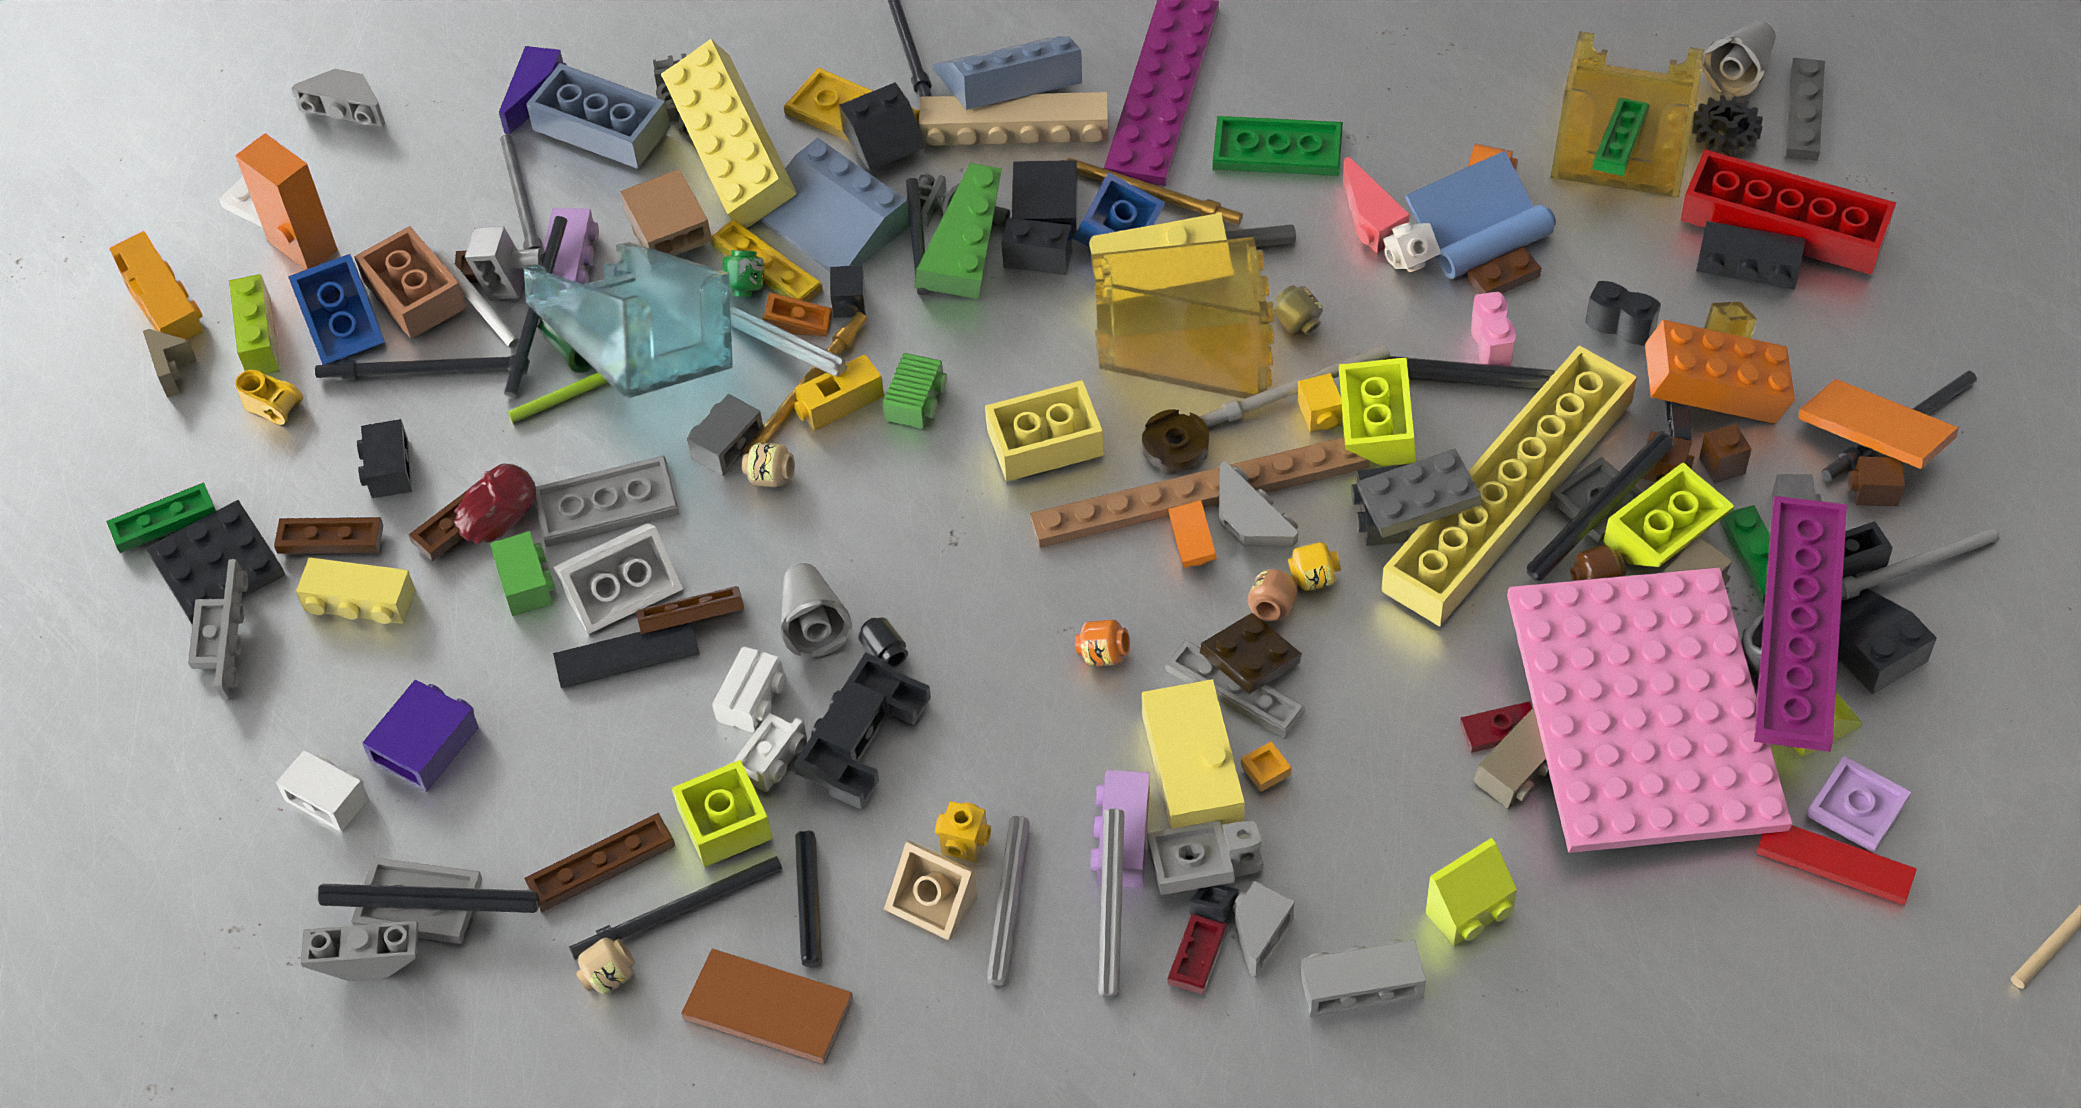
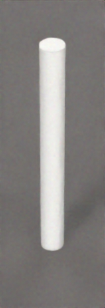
[435,250,519,348]

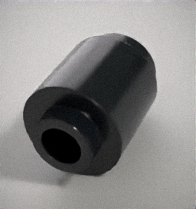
[858,617,908,668]

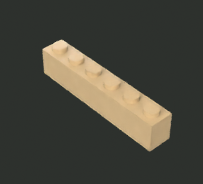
[919,92,1109,146]

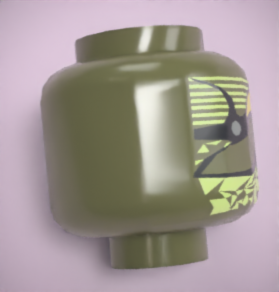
[1274,285,1323,335]

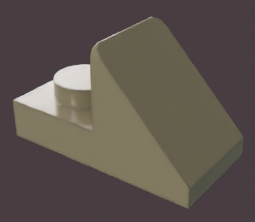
[143,329,197,398]

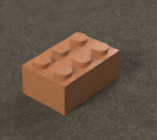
[354,226,467,339]

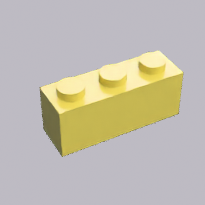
[296,558,416,624]

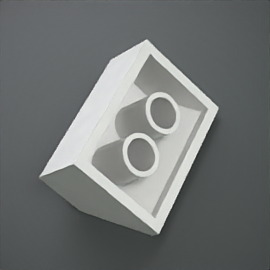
[553,523,683,634]

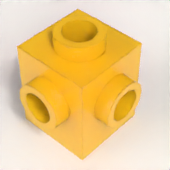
[935,801,991,863]

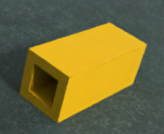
[794,354,884,431]

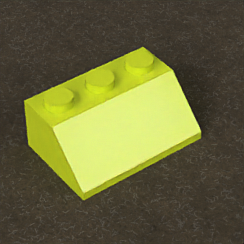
[1339,358,1417,466]
[1603,463,1734,567]

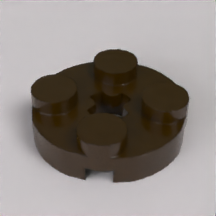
[1142,409,1209,475]

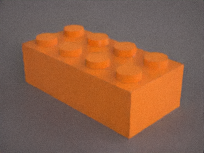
[1645,319,1795,424]

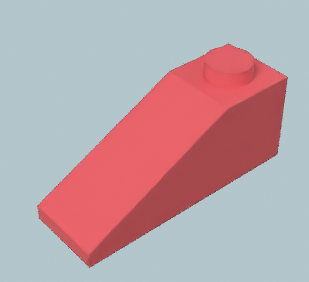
[1343,157,1410,253]

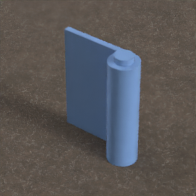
[1405,151,1556,279]

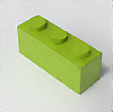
[229,274,280,374]

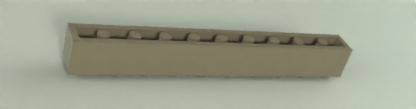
[1473,537,1732,809]

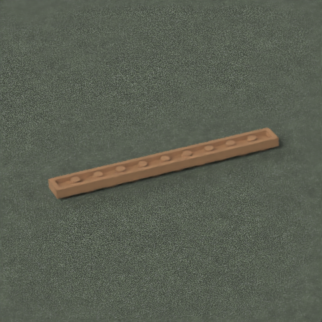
[1030,437,1370,548]

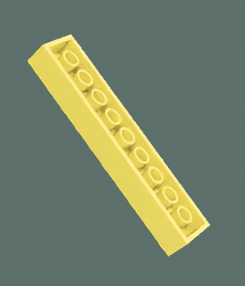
[1381,345,1637,626]

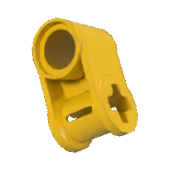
[235,369,303,425]

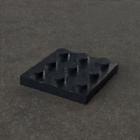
[145,500,286,624]

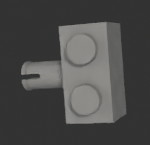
[465,226,545,300]

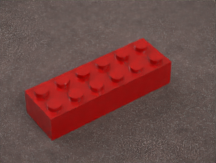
[1680,149,1897,275]

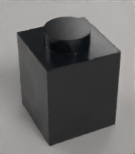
[830,265,866,318]

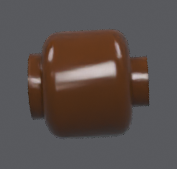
[1570,545,1626,581]

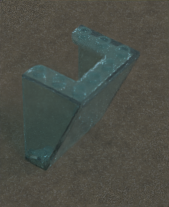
[524,242,733,398]

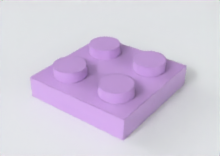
[1806,756,1911,853]

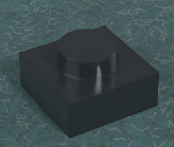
[1188,885,1239,922]

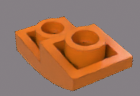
[1168,500,1217,568]

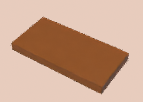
[681,948,853,1064]

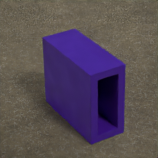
[362,679,479,792]

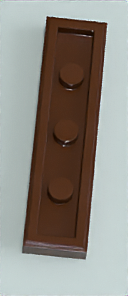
[524,812,676,912]

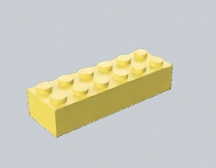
[661,39,797,229]

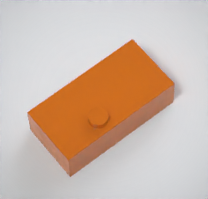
[235,133,338,270]

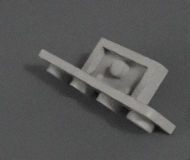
[188,559,248,700]

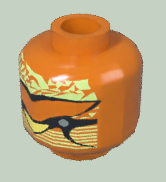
[1075,620,1130,667]

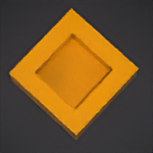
[1241,741,1292,792]

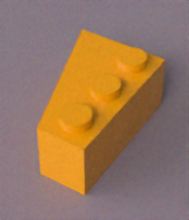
[109,231,204,340]

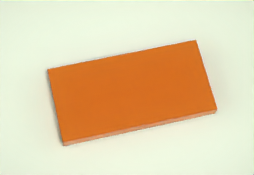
[1798,379,1958,469]

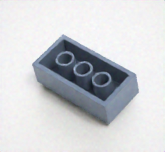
[526,63,670,169]

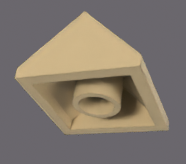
[884,841,978,940]

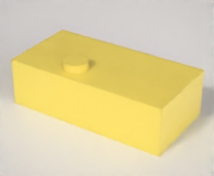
[1089,213,1234,306]
[1142,679,1245,829]

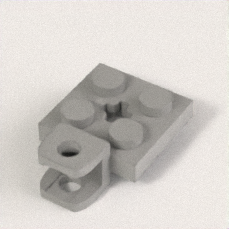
[1146,820,1264,895]

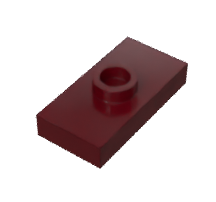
[1460,701,1533,753]
[1167,913,1228,995]

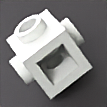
[1383,222,1441,272]

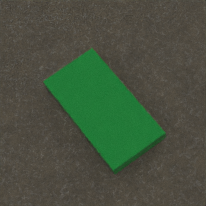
[1212,116,1343,176]

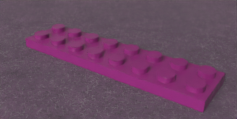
[1104,0,1219,186]
[1754,496,1847,752]

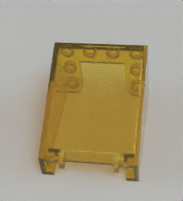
[1550,31,1705,197]
[1091,237,1274,399]

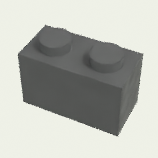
[687,393,763,476]

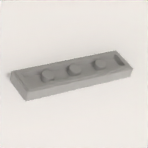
[1165,639,1305,738]

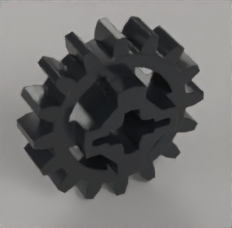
[1691,95,1763,156]

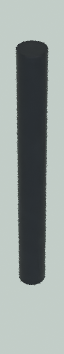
[906,178,930,295]

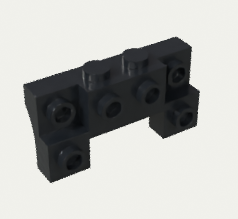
[794,652,931,809]

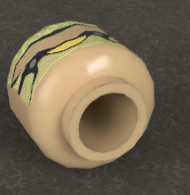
[742,443,795,488]
[576,937,635,995]

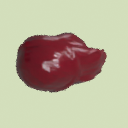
[454,463,536,545]

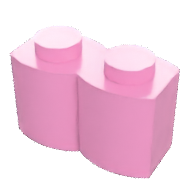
[1471,292,1516,366]

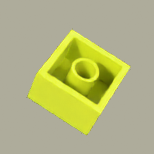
[672,760,773,868]

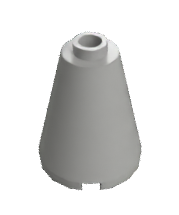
[1702,21,1776,97]
[781,563,852,657]

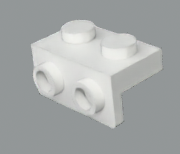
[732,713,807,793]

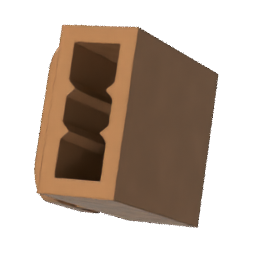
[620,169,712,264]

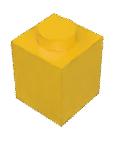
[1297,373,1343,432]

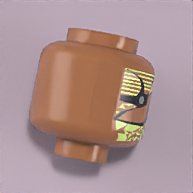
[1248,569,1298,622]

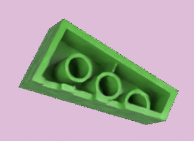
[914,163,1002,299]

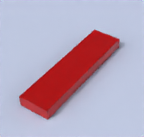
[1756,825,1917,906]

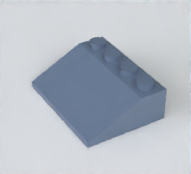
[933,36,1082,110]
[759,138,910,271]

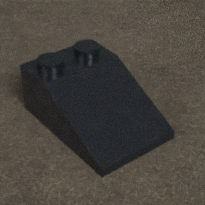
[1838,588,1937,695]

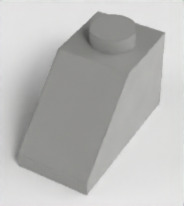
[1233,881,1295,978]

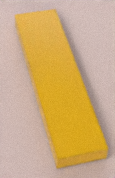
[711,219,823,302]

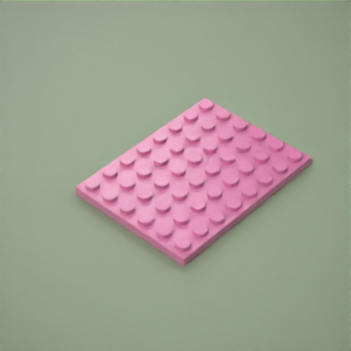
[1507,568,1792,853]

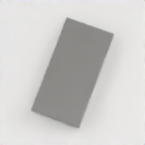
[535,455,680,547]

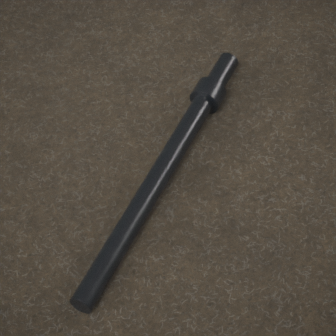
[887,0,932,97]
[504,216,568,398]
[315,356,511,380]
[1821,371,1977,482]
[569,856,782,960]

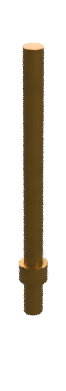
[1066,158,1243,226]
[743,312,868,454]

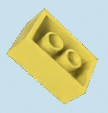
[985,380,1104,482]

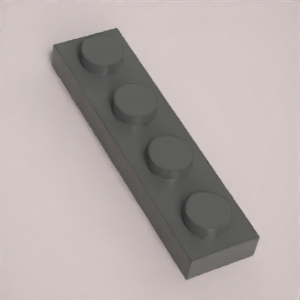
[1785,57,1825,161]

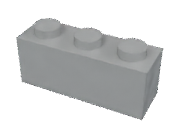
[1301,939,1426,1017]

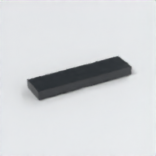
[553,622,700,688]

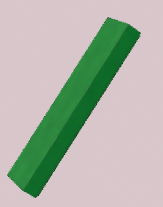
[1592,97,1650,176]

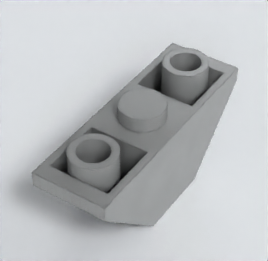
[292,69,385,127]
[1219,460,1299,546]
[300,921,418,981]

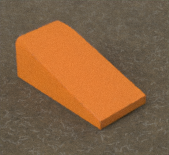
[762,292,832,336]

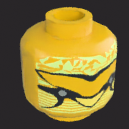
[1288,542,1341,592]

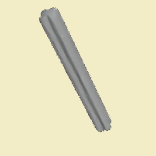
[725,307,847,377]
[1098,808,1125,997]
[987,816,1030,986]

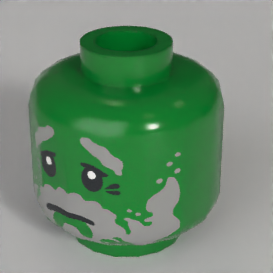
[722,250,765,297]

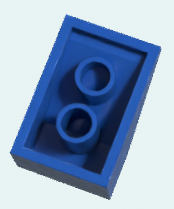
[288,254,386,365]

